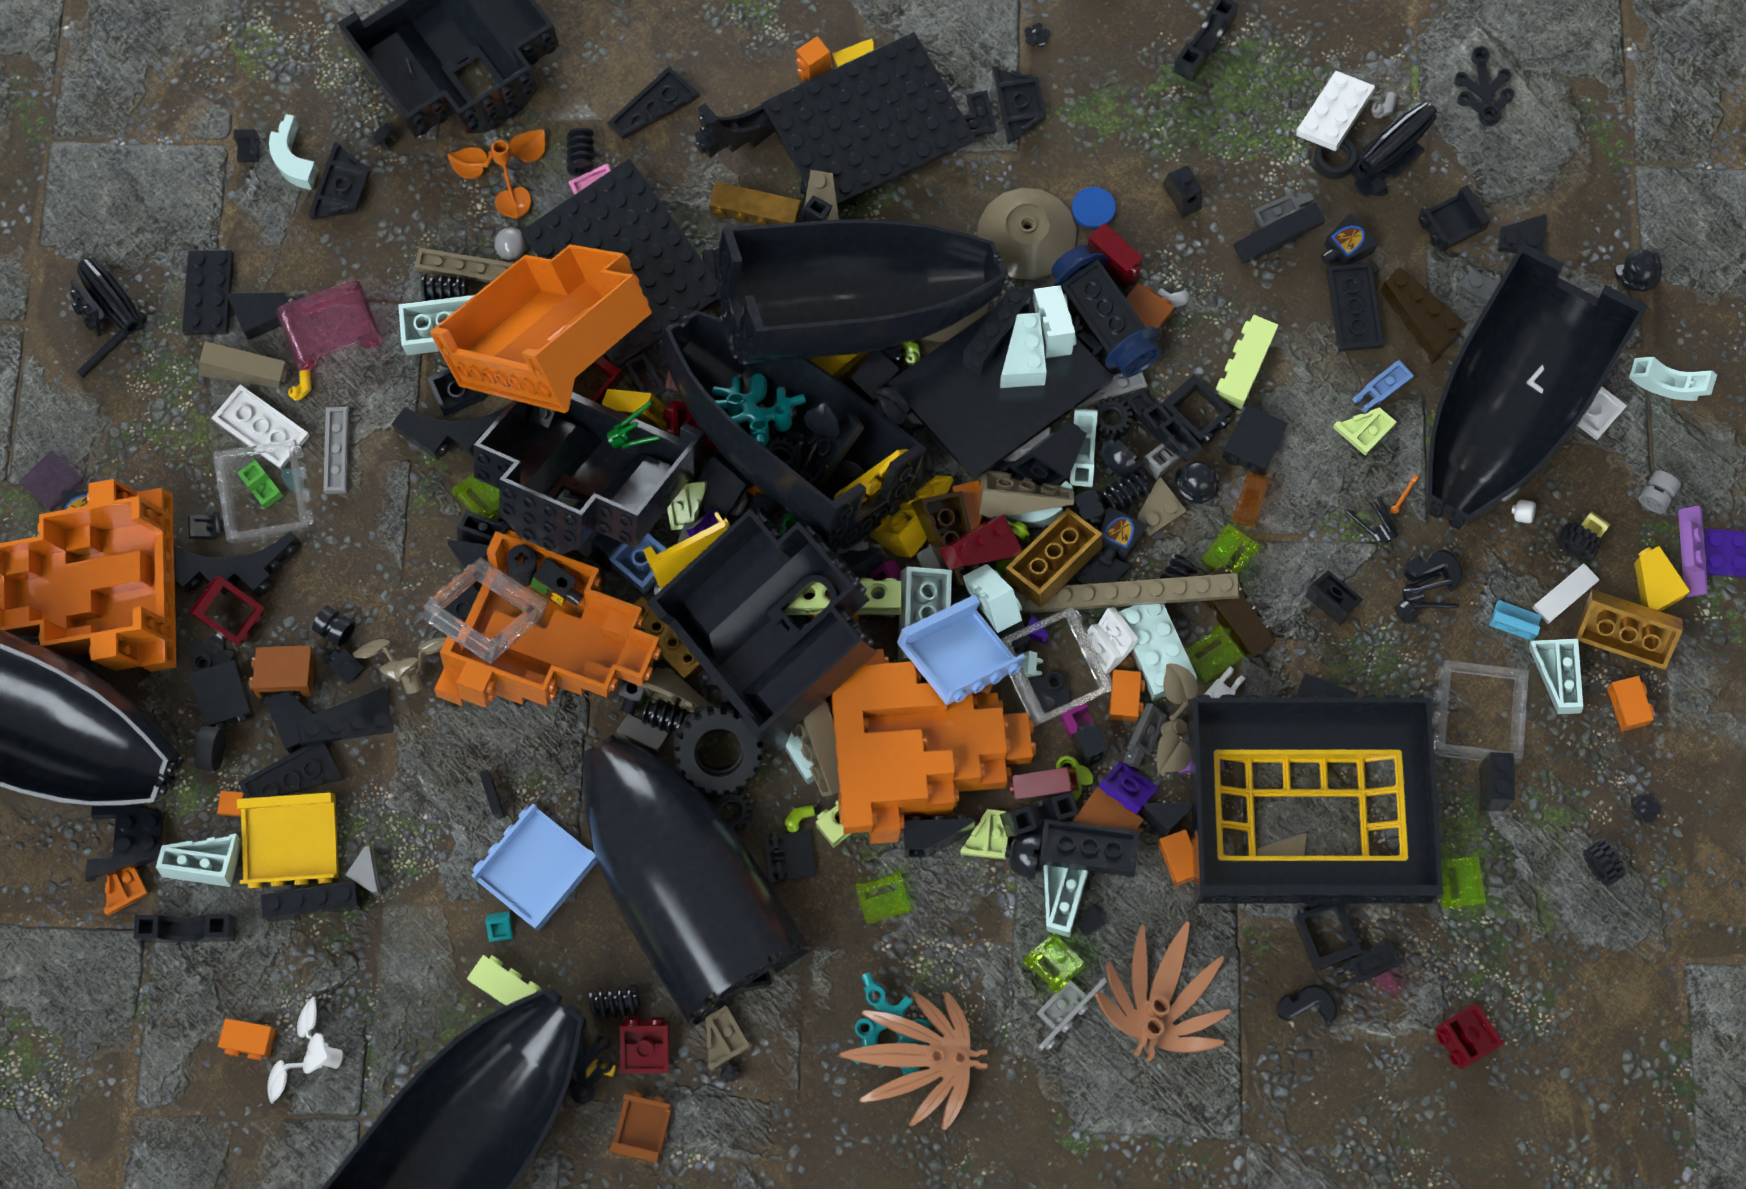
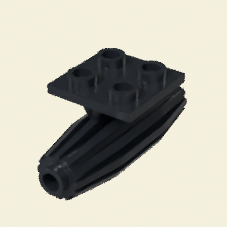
[1359,102,1437,179]
[70,258,143,337]

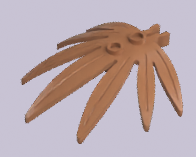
[1095,921,1231,1062]
[839,992,987,1130]

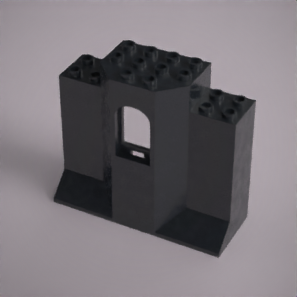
[337,0,559,138]
[474,392,705,555]
[647,509,877,752]

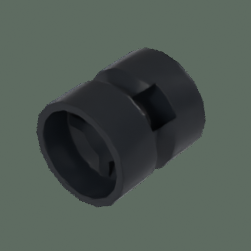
[312,606,356,647]

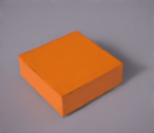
[217,791,245,817]

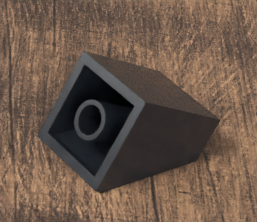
[1010,422,1087,486]

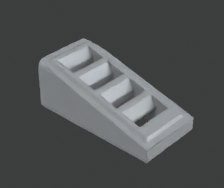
[1142,444,1181,479]

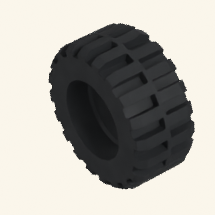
[674,702,764,795]

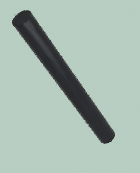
[76,311,147,378]

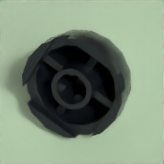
[1100,433,1145,478]
[1005,831,1043,879]

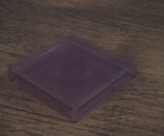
[19,450,84,512]

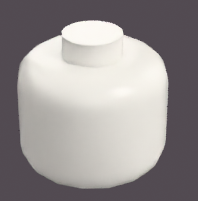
[1512,499,1536,523]

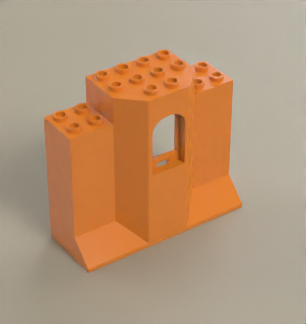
[429,244,652,413]

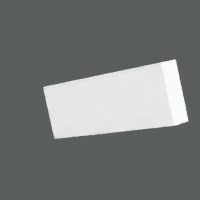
[1532,563,1600,624]

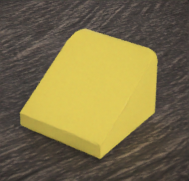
[1581,511,1610,538]

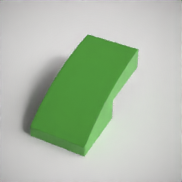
[237,460,283,510]

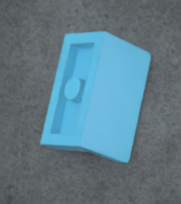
[1489,600,1541,641]

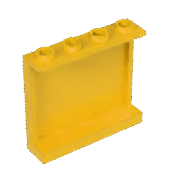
[643,512,730,590]
[237,793,339,888]

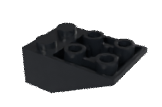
[904,815,975,858]

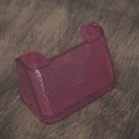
[276,281,383,371]

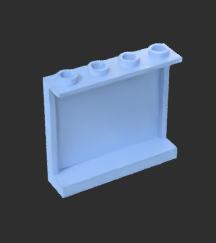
[897,595,1025,705]
[471,804,598,932]

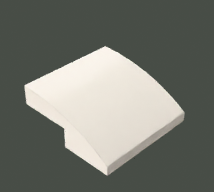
[1081,607,1139,674]

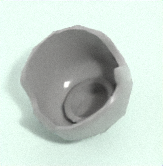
[494,227,529,260]

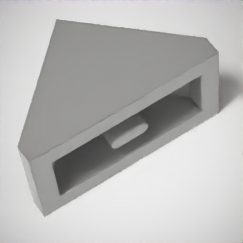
[346,846,382,896]

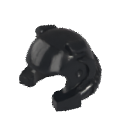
[1614,250,1662,292]
[1174,461,1219,504]

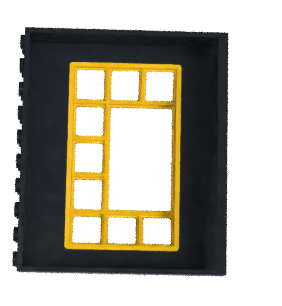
[1188,694,1443,904]

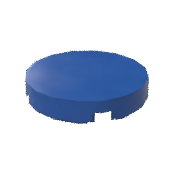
[1072,187,1115,230]

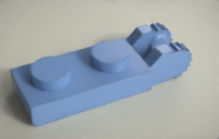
[1352,360,1414,414]

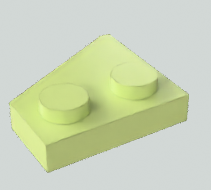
[1333,408,1397,456]
[667,481,707,530]
[961,809,1008,859]

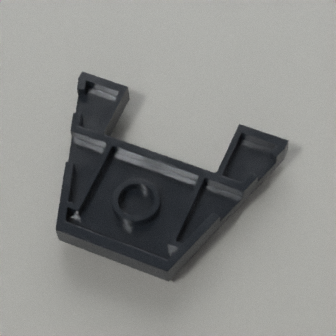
[85,805,164,882]

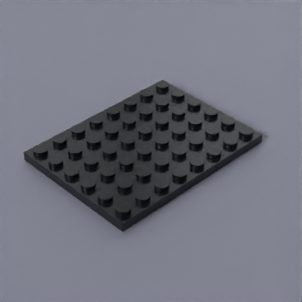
[761,32,976,206]
[521,158,719,368]

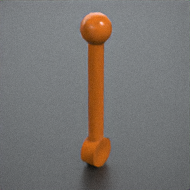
[1391,474,1419,514]

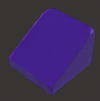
[1026,615,1049,644]

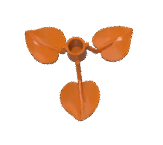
[448,129,545,219]

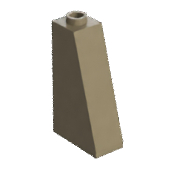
[198,341,288,388]

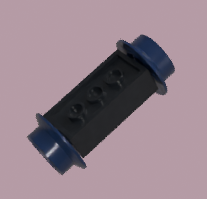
[1051,245,1161,377]

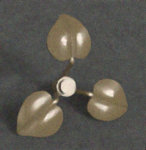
[352,637,447,694]
[1157,663,1198,774]

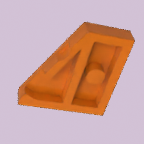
[104,867,149,916]

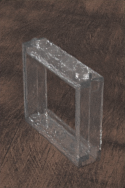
[213,439,314,544]
[422,558,548,664]
[1001,606,1112,727]
[1432,660,1529,766]

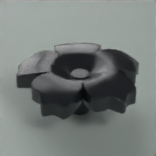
[1024,22,1050,47]
[1632,794,1661,823]

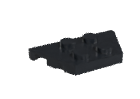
[992,66,1046,144]
[308,142,371,220]

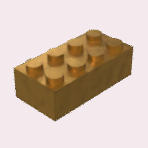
[1006,508,1103,608]
[1575,589,1683,670]

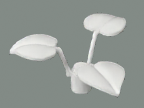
[267,997,343,1104]

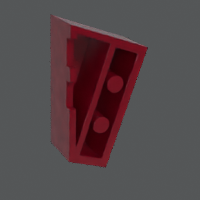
[939,514,1023,570]

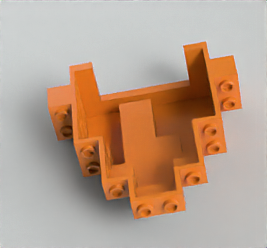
[0,479,177,672]
[435,530,662,708]
[829,649,1036,844]

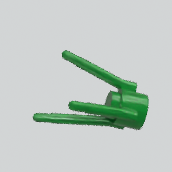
[607,401,661,449]

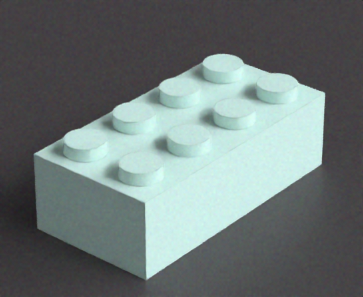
[398,295,474,355]
[898,566,952,662]
[1119,603,1197,702]

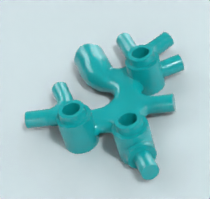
[712,373,806,446]
[854,972,934,1076]

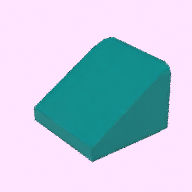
[485,911,513,942]

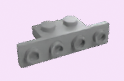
[1036,977,1108,1051]

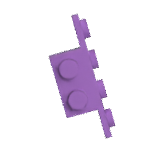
[1678,506,1708,597]

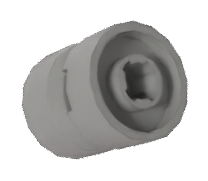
[1638,470,1681,514]

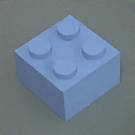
[609,533,666,596]

